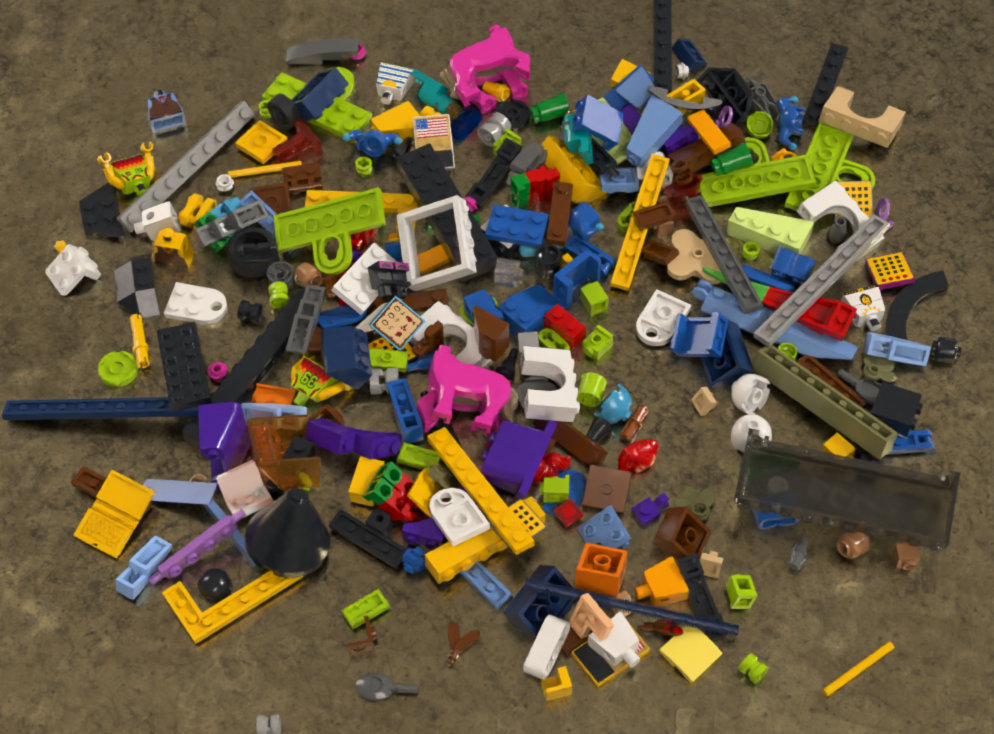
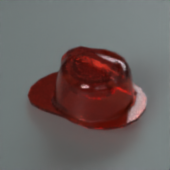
[663,173,703,203]

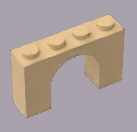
[819,86,906,148]

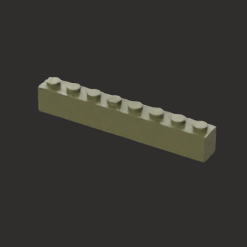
[753,345,898,460]

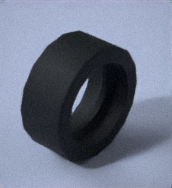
[267,93,301,129]

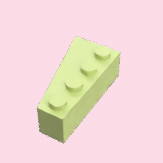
[726,207,814,254]

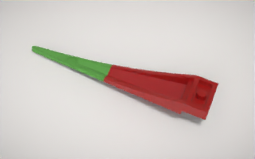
[702,267,857,341]

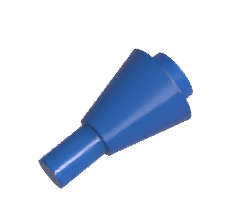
[407,351,435,372]

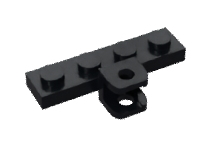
[328,508,407,570]

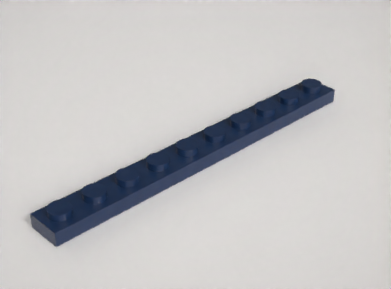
[1,397,199,420]

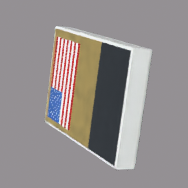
[413,114,455,170]

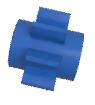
[401,546,426,574]

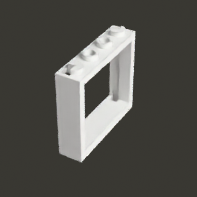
[396,195,477,291]

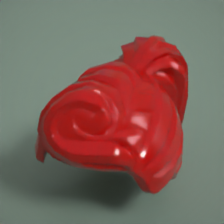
[618,439,659,473]
[533,452,571,485]

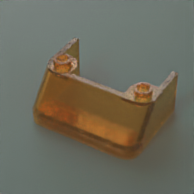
[247,415,321,491]

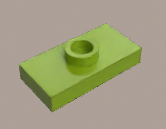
[369,348,409,372]
[397,442,442,470]
[341,589,390,630]

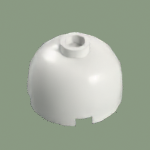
[731,374,770,414]
[731,414,772,456]

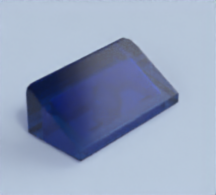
[450,108,483,142]

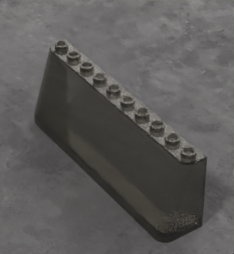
[734,428,960,551]

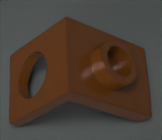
[307,327,322,354]
[308,404,345,426]
[347,615,377,655]

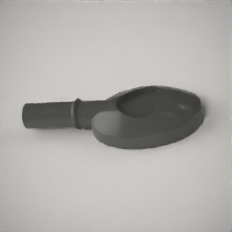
[837,369,881,405]
[356,673,418,701]

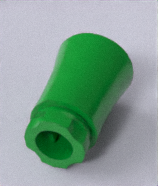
[529,92,571,124]
[710,142,754,176]

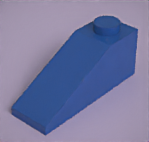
[387,378,424,444]

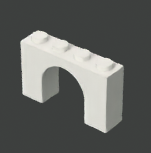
[797,181,884,261]
[409,301,491,368]
[520,346,580,422]

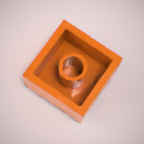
[575,543,628,597]

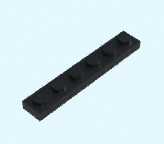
[802,43,849,128]

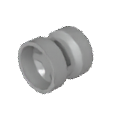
[256,714,281,734]

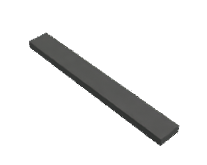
[684,195,763,314]

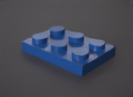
[485,204,549,248]

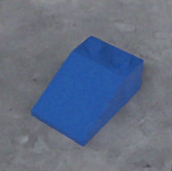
[497,284,567,337]

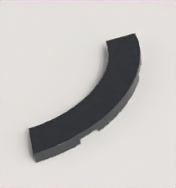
[885,271,949,340]

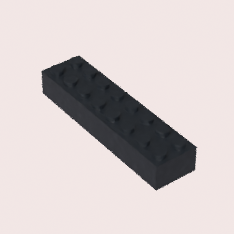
[396,143,497,283]

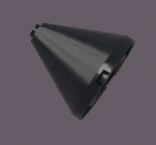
[245,488,330,578]

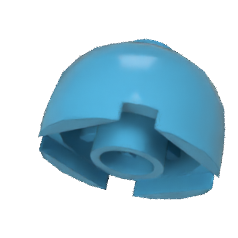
[594,383,632,424]

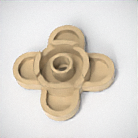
[667,229,729,285]

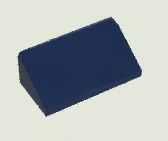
[672,39,707,72]

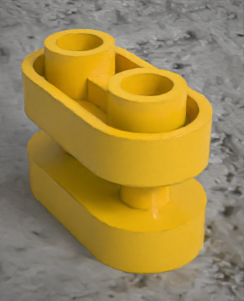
[178,193,217,230]

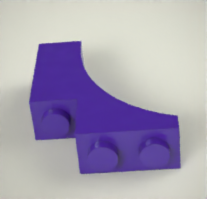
[619,104,699,157]
[305,418,402,459]
[402,486,480,550]

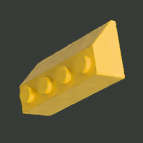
[541,135,608,203]

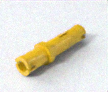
[129,314,150,368]

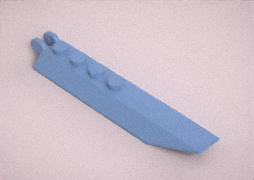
[692,280,858,360]

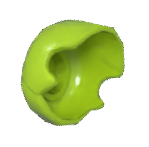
[746,111,773,139]

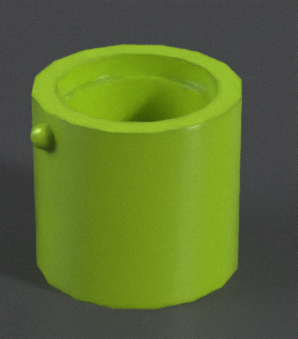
[577,372,607,407]

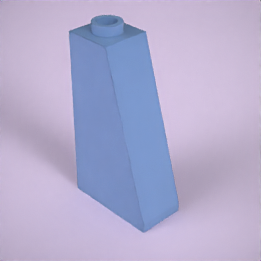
[626,95,682,168]

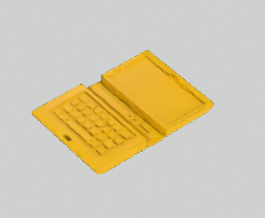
[73,470,155,558]

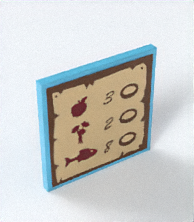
[370,296,426,351]

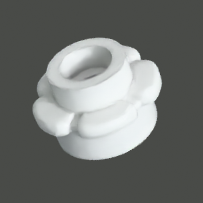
[675,63,689,80]
[216,174,234,191]

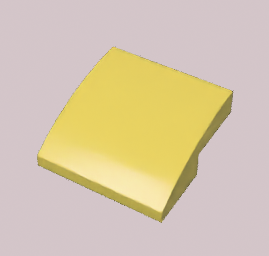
[658,624,723,683]

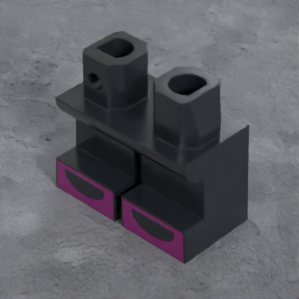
[367,261,411,300]

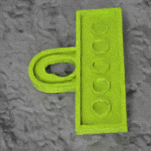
[262,67,372,142]
[785,122,875,219]
[697,137,816,207]
[273,187,386,276]

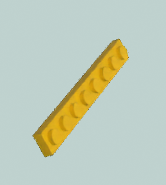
[610,154,670,291]
[427,427,534,555]

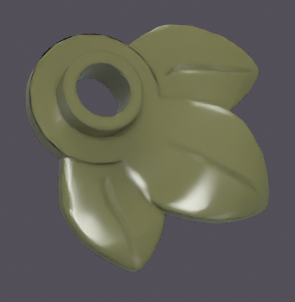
[863,354,897,383]
[428,463,461,489]
[674,485,715,521]

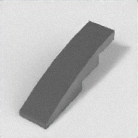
[287,38,358,65]
[192,200,269,248]
[286,284,326,355]

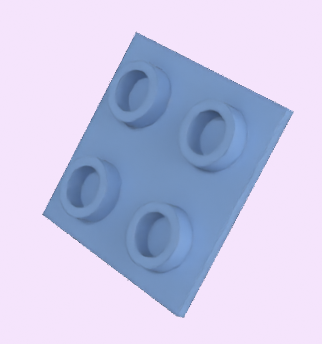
[577,505,632,549]

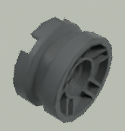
[267,261,295,290]

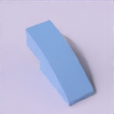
[862,332,931,366]
[241,403,307,430]
[115,535,172,600]

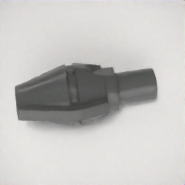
[788,537,809,572]

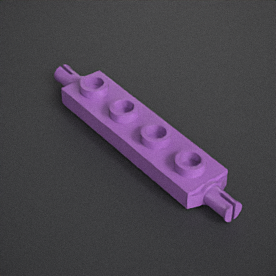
[149,508,246,585]

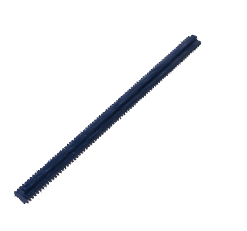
[524,578,739,637]

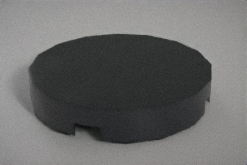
[494,99,530,131]

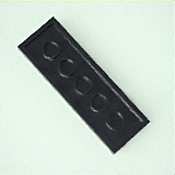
[156,322,212,413]

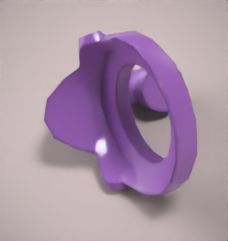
[715,106,733,129]
[875,198,894,230]

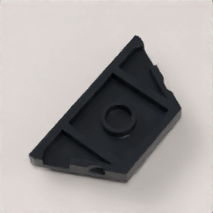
[79,183,125,241]

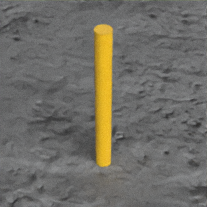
[228,161,302,178]
[822,641,894,697]

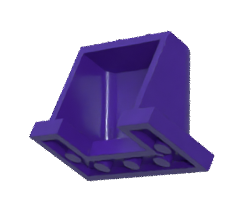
[480,420,557,504]

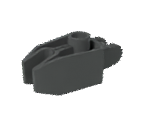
[746,76,779,120]
[507,142,547,187]

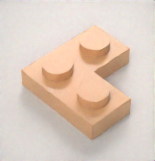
[569,593,614,641]

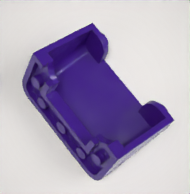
[198,402,250,491]

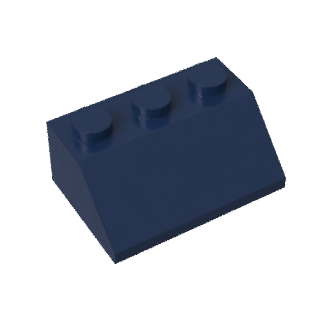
[291,67,349,121]
[700,320,755,388]
[321,326,372,390]
[503,565,575,640]

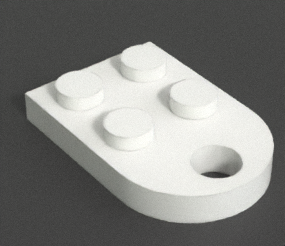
[164,282,227,325]
[636,289,691,346]
[430,488,490,547]

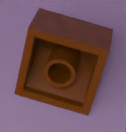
[473,305,509,362]
[652,506,711,559]

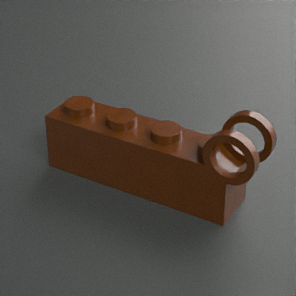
[668,123,746,185]

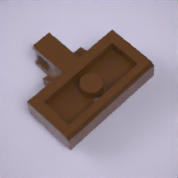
[412,320,444,359]

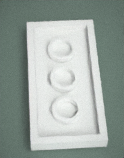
[331,243,397,315]

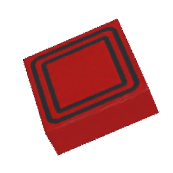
[554,498,583,527]

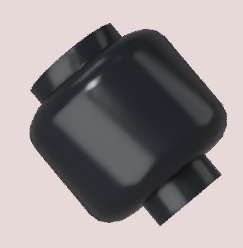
[930,337,962,364]

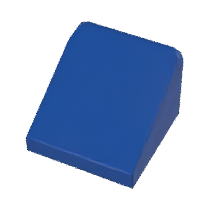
[385,242,403,263]

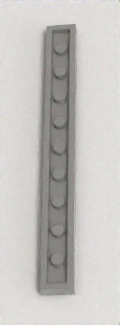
[117,101,255,232]
[754,214,890,347]

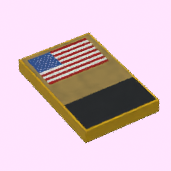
[571,621,650,688]

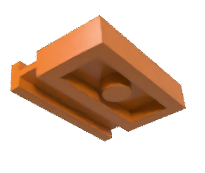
[251,383,296,405]

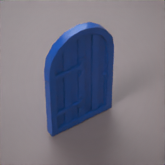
[317,305,367,330]
[542,470,587,516]

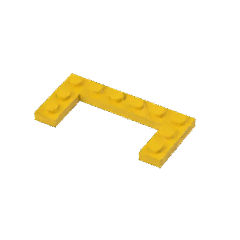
[305,190,418,233]
[162,570,306,644]

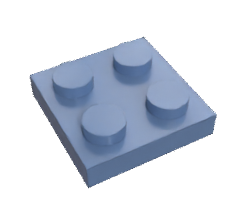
[599,167,639,194]

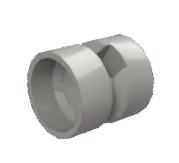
[477,112,511,147]
[370,368,399,395]

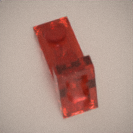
[272,119,323,164]

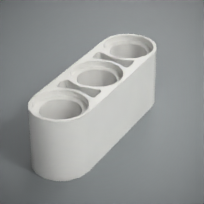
[523,614,570,680]

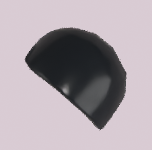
[198,568,233,602]

